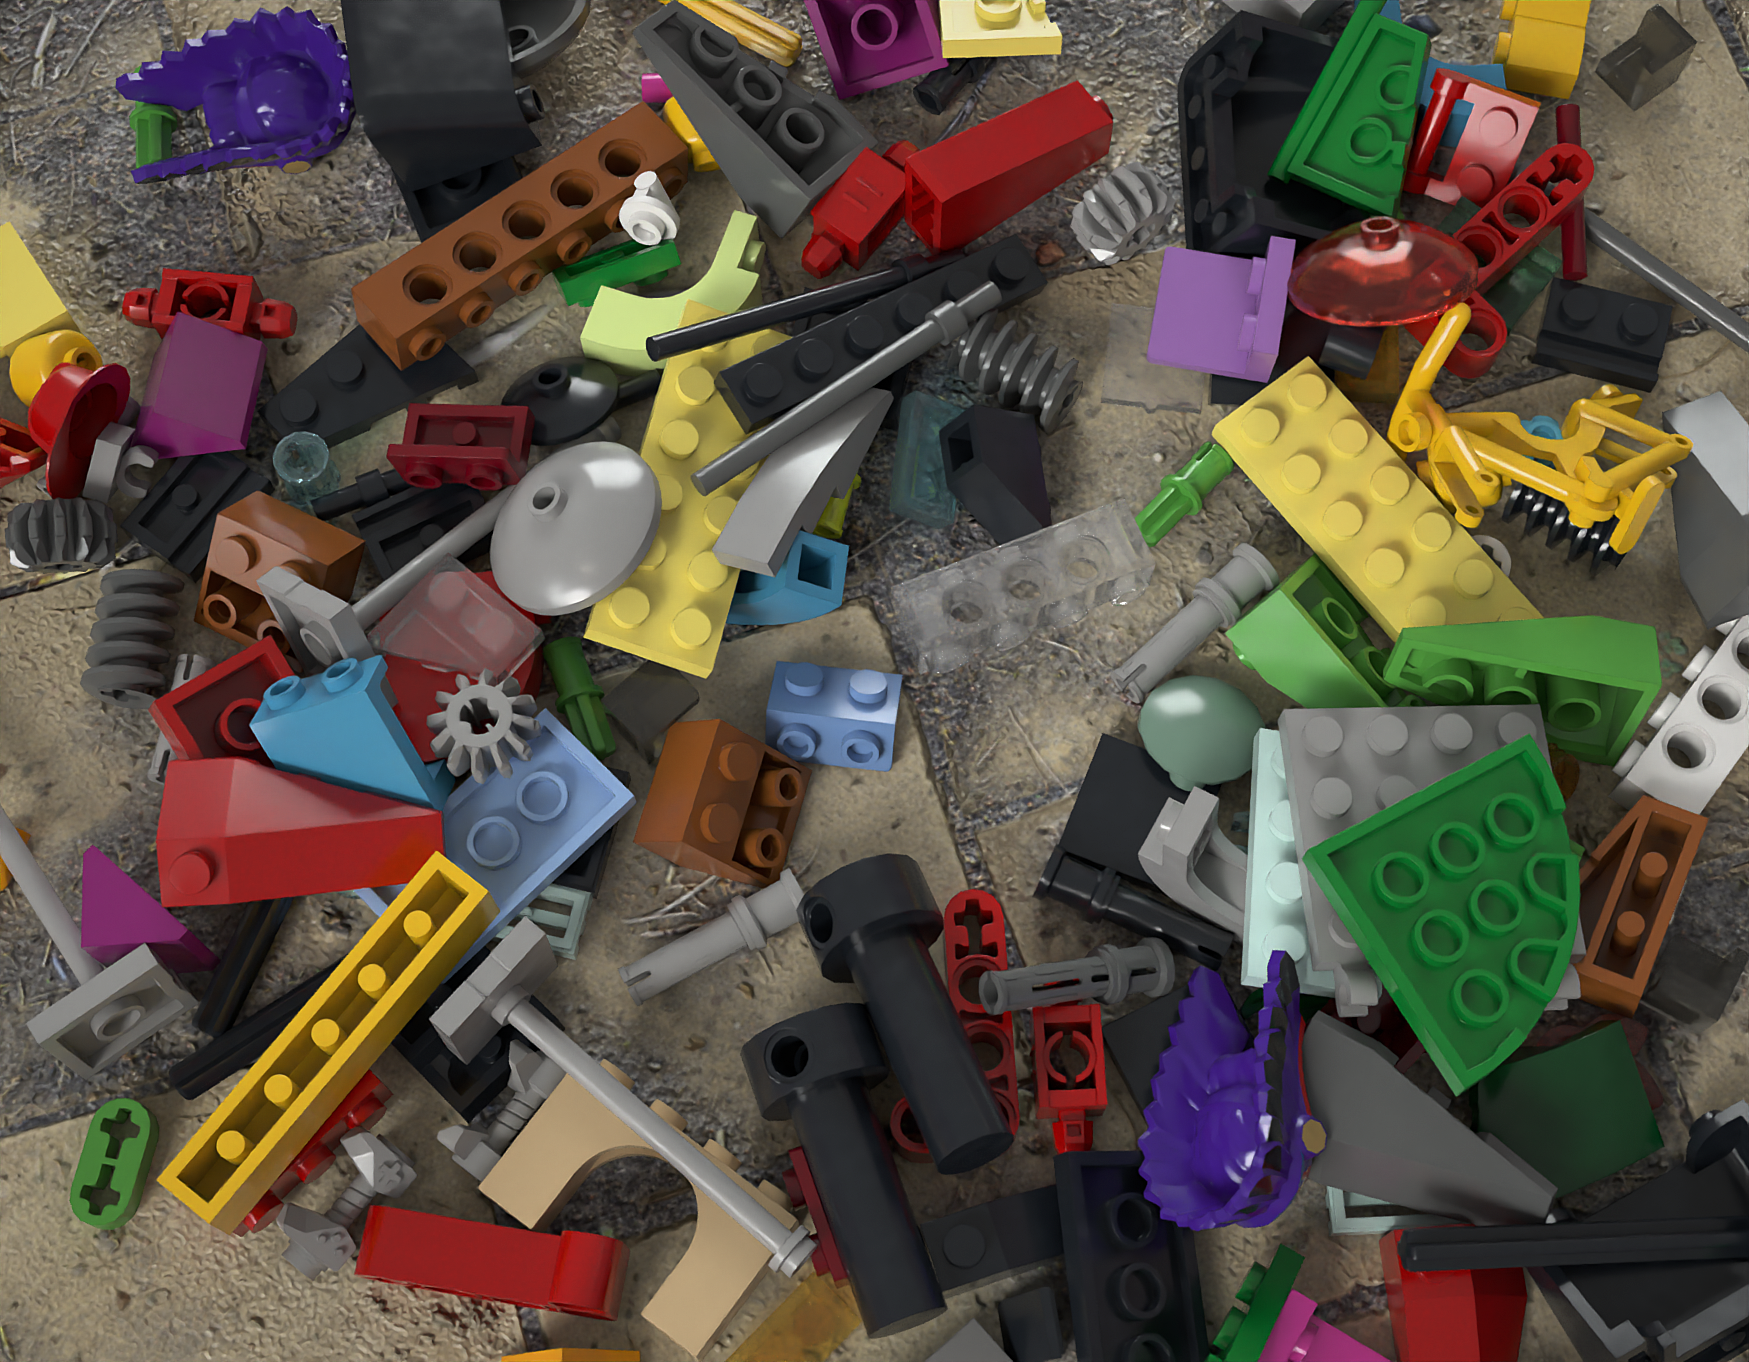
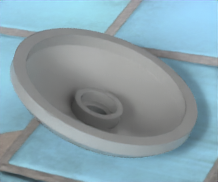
[490,441,662,615]

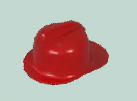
[28,362,131,499]

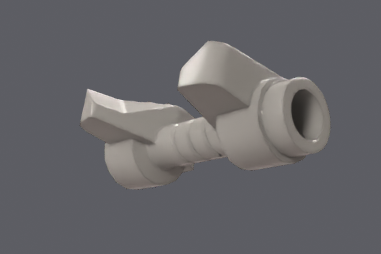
[437,1039,567,1183]
[277,1126,417,1281]

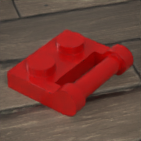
[1403,68,1541,213]

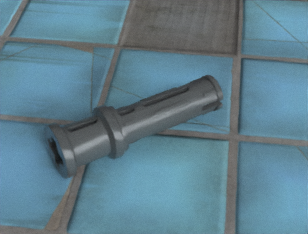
[979,937,1175,1015]

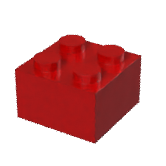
[148,635,295,769]

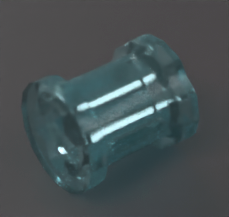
[273,431,341,505]

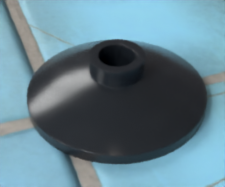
[501,356,620,446]

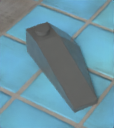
[632,0,879,239]
[1662,391,1749,630]
[1302,1010,1558,1226]

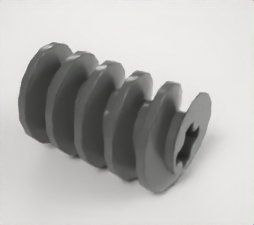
[947,307,1083,434]
[80,569,185,709]

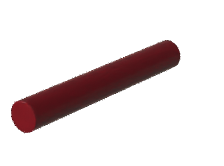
[1555,104,1588,281]

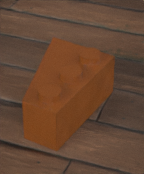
[1571,795,1709,1019]

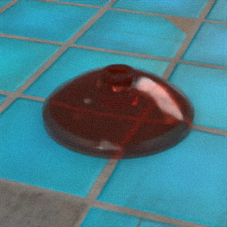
[1287,216,1478,327]

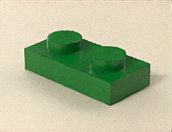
[552,238,681,307]

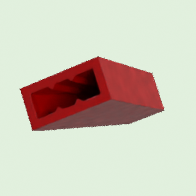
[904,80,1114,255]

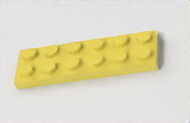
[583,299,793,679]
[1211,356,1544,644]

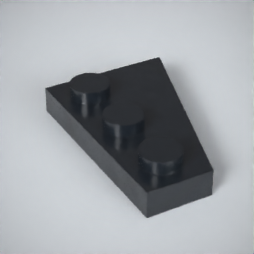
[258,324,479,460]

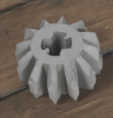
[1070,161,1175,265]
[426,668,541,784]

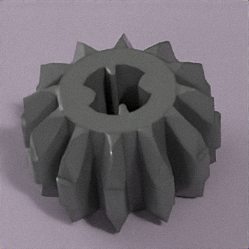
[5,497,118,574]

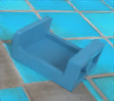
[249,655,456,811]

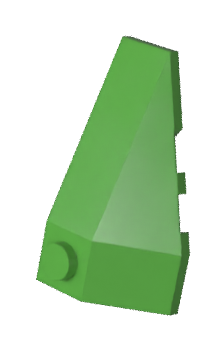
[1225,553,1427,709]
[1383,615,1662,767]

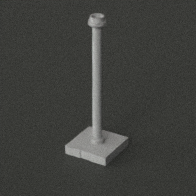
[256,415,622,708]
[0,805,199,1080]
[429,916,818,1278]

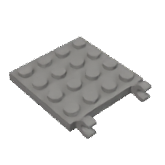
[1278,704,1587,1017]

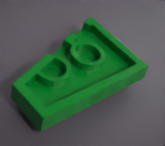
[1287,13,1432,225]
[1204,1243,1305,1362]

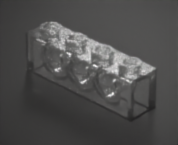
[891,498,1155,675]

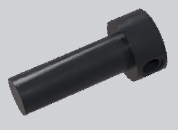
[796,853,1014,1175]
[740,1002,948,1339]

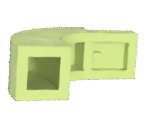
[580,210,766,376]

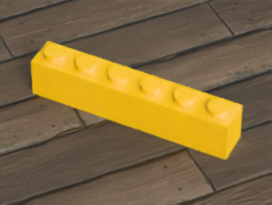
[156,850,501,1235]

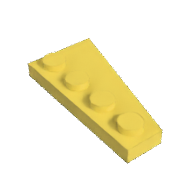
[937,0,1062,58]

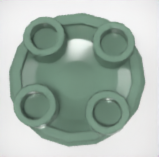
[1137,675,1266,791]

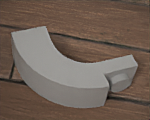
[1138,786,1248,946]

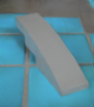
[712,387,894,577]

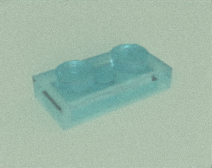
[889,390,966,529]

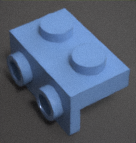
[765,661,903,772]

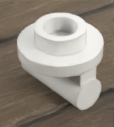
[619,171,680,245]

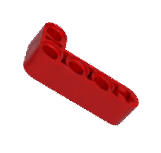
[1397,143,1595,379]
[890,889,1020,1164]
[354,1205,631,1321]

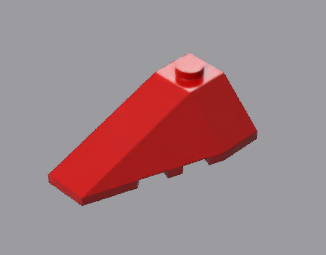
[156,756,447,907]
[1379,1224,1528,1362]

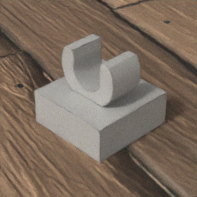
[82,422,159,504]

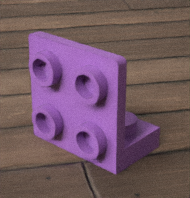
[1146,236,1296,383]

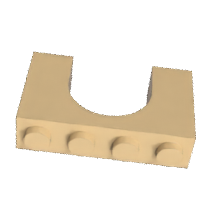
[478,1059,800,1362]

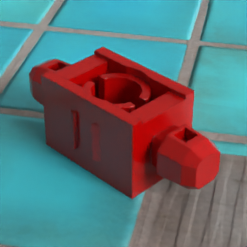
[801,140,920,279]
[122,268,298,341]
[1029,978,1108,1155]

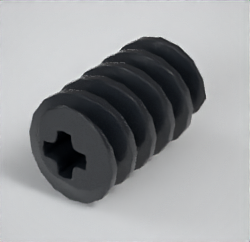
[1502,458,1627,576]

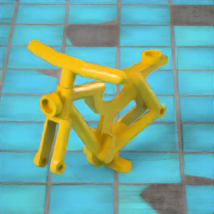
[1385,302,1693,554]

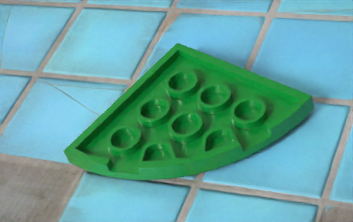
[1301,733,1580,1097]

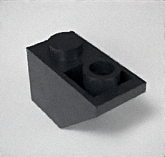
[938,405,1053,553]

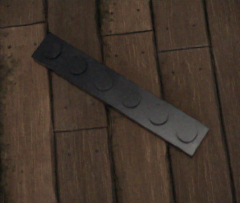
[713,234,1048,435]

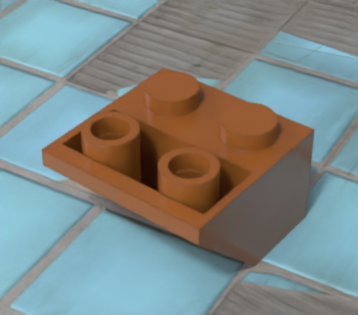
[194,490,366,673]
[633,719,812,889]

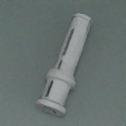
[1111,542,1280,703]
[618,868,804,1007]

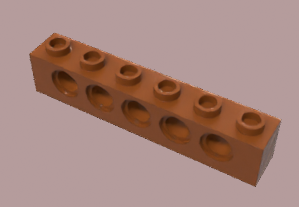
[351,101,688,371]

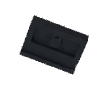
[1531,277,1673,393]
[120,451,275,583]
[352,483,494,581]

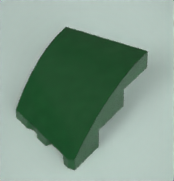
[1469,1020,1665,1199]

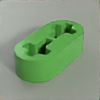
[70,1098,159,1230]

